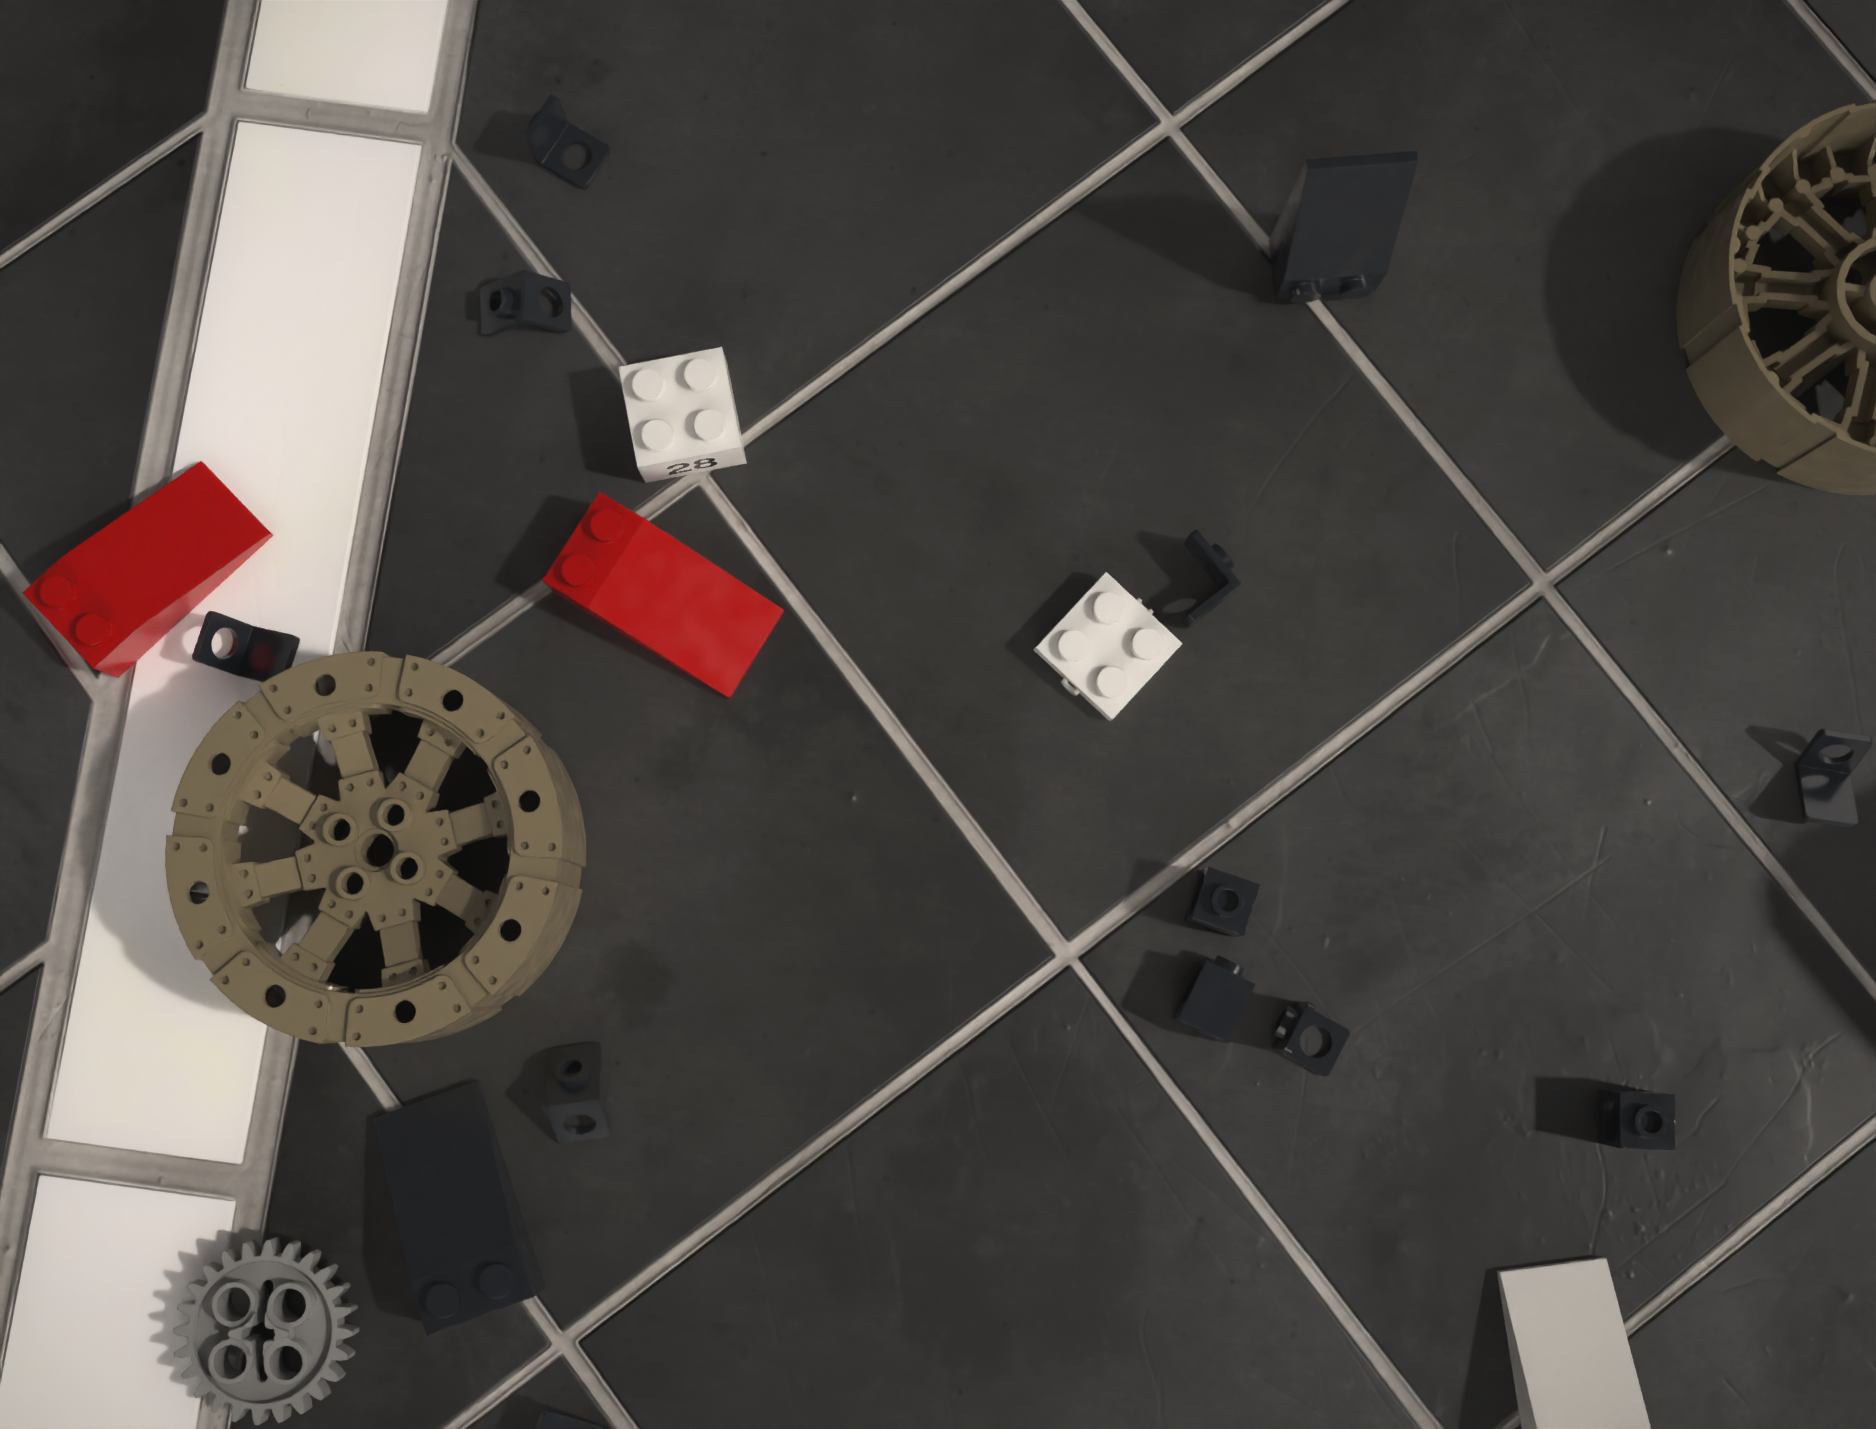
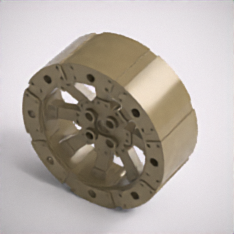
[1676,99,1876,495]
[165,651,587,1047]

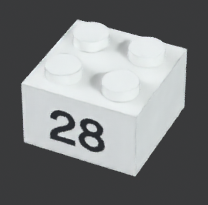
[619,347,747,483]

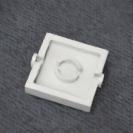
[1033,572,1183,721]

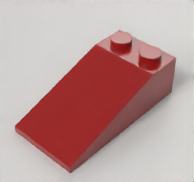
[23,461,274,678]
[542,492,784,699]

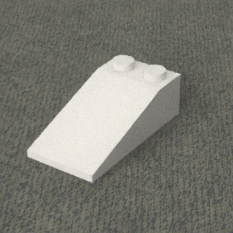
[1497,1257,1651,1429]

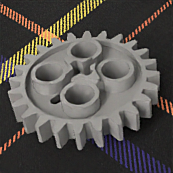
[172,1237,360,1425]

